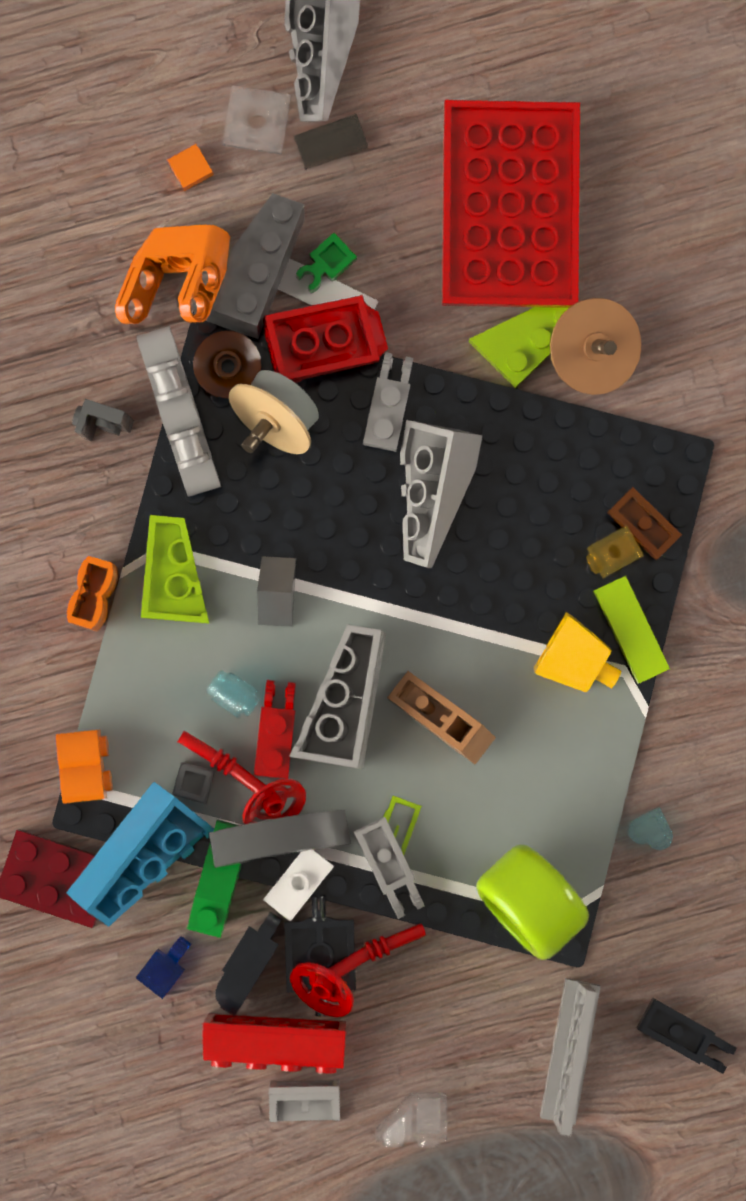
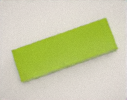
[593,576,670,684]

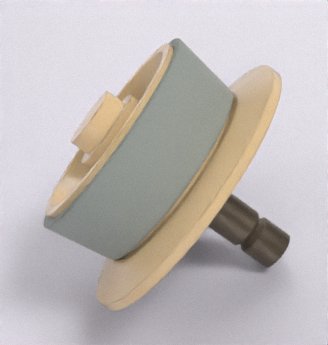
[229,370,319,454]

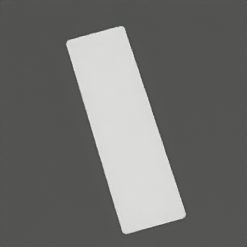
[278,259,378,310]

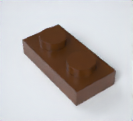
[607,487,682,560]

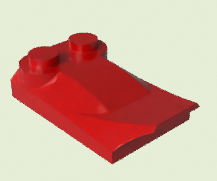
[263,295,388,383]

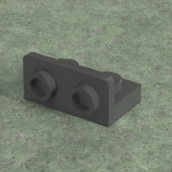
[72,399,134,442]

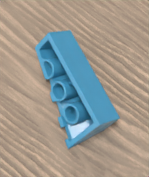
[66,782,214,927]

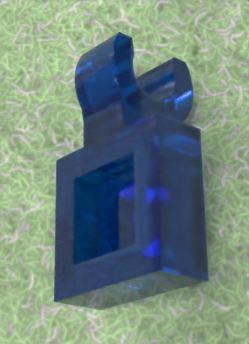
[136,936,192,999]

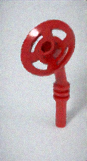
[177,730,306,825]
[290,923,427,1017]

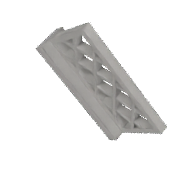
[540,978,601,1136]

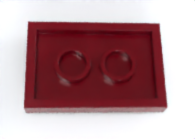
[0,829,97,928]

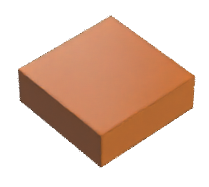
[167,144,213,191]

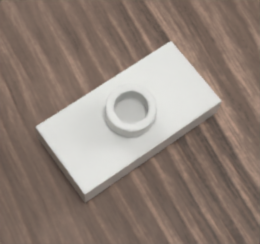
[263,849,334,921]

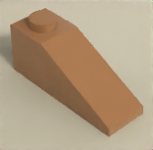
[387,671,496,765]

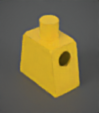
[534,612,621,692]

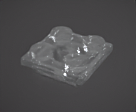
[222,86,291,155]

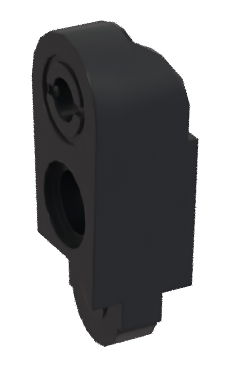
[215,912,282,1017]

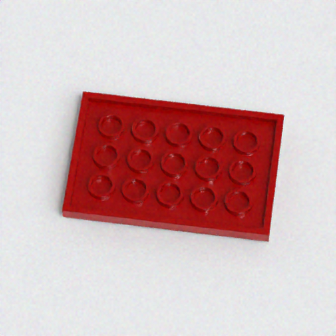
[442,100,580,308]

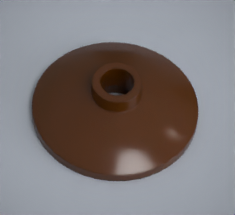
[193,331,261,399]

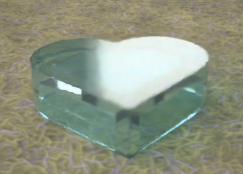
[627,807,673,850]

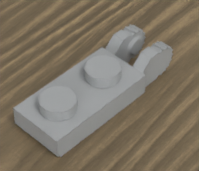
[363,352,414,452]
[354,817,425,919]

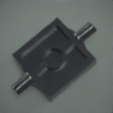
[284,896,356,1017]

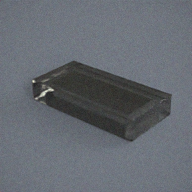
[294,114,368,170]

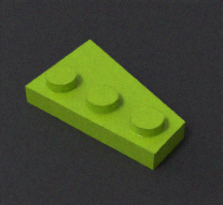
[468,307,568,389]
[141,515,210,624]

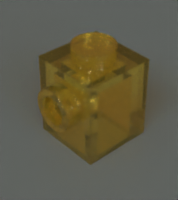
[586,526,644,579]

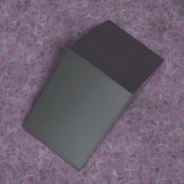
[257,557,296,627]

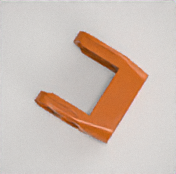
[115,224,230,324]

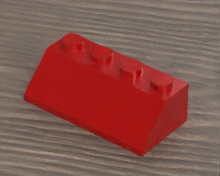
[202,1013,346,1074]

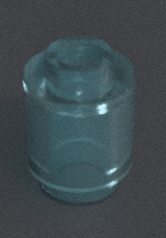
[206,670,259,719]

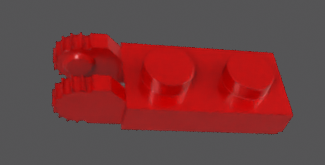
[254,680,296,779]

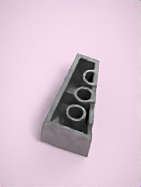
[192,193,305,339]

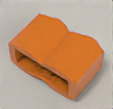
[67,556,118,631]
[56,730,113,804]

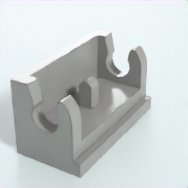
[269,1080,340,1122]

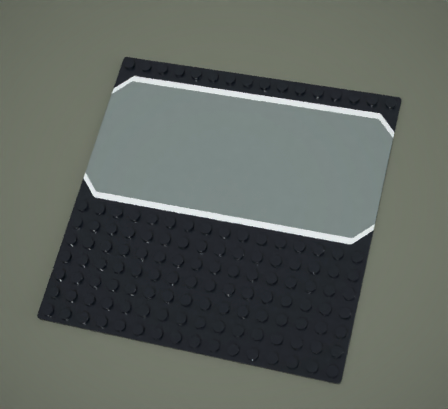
[52,311,714,968]

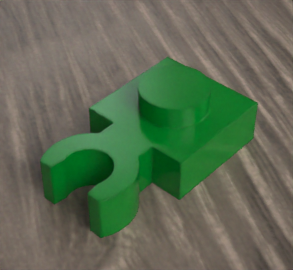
[296,233,357,293]

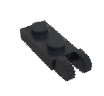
[636,997,737,1074]

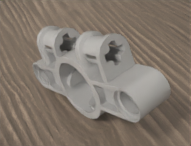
[136,326,221,497]

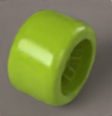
[476,844,589,960]

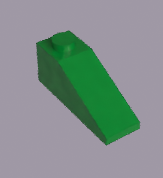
[187,819,242,938]

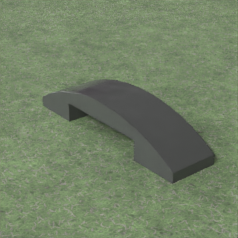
[209,810,351,868]

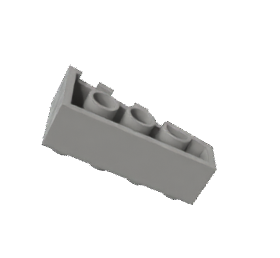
[289,625,386,769]

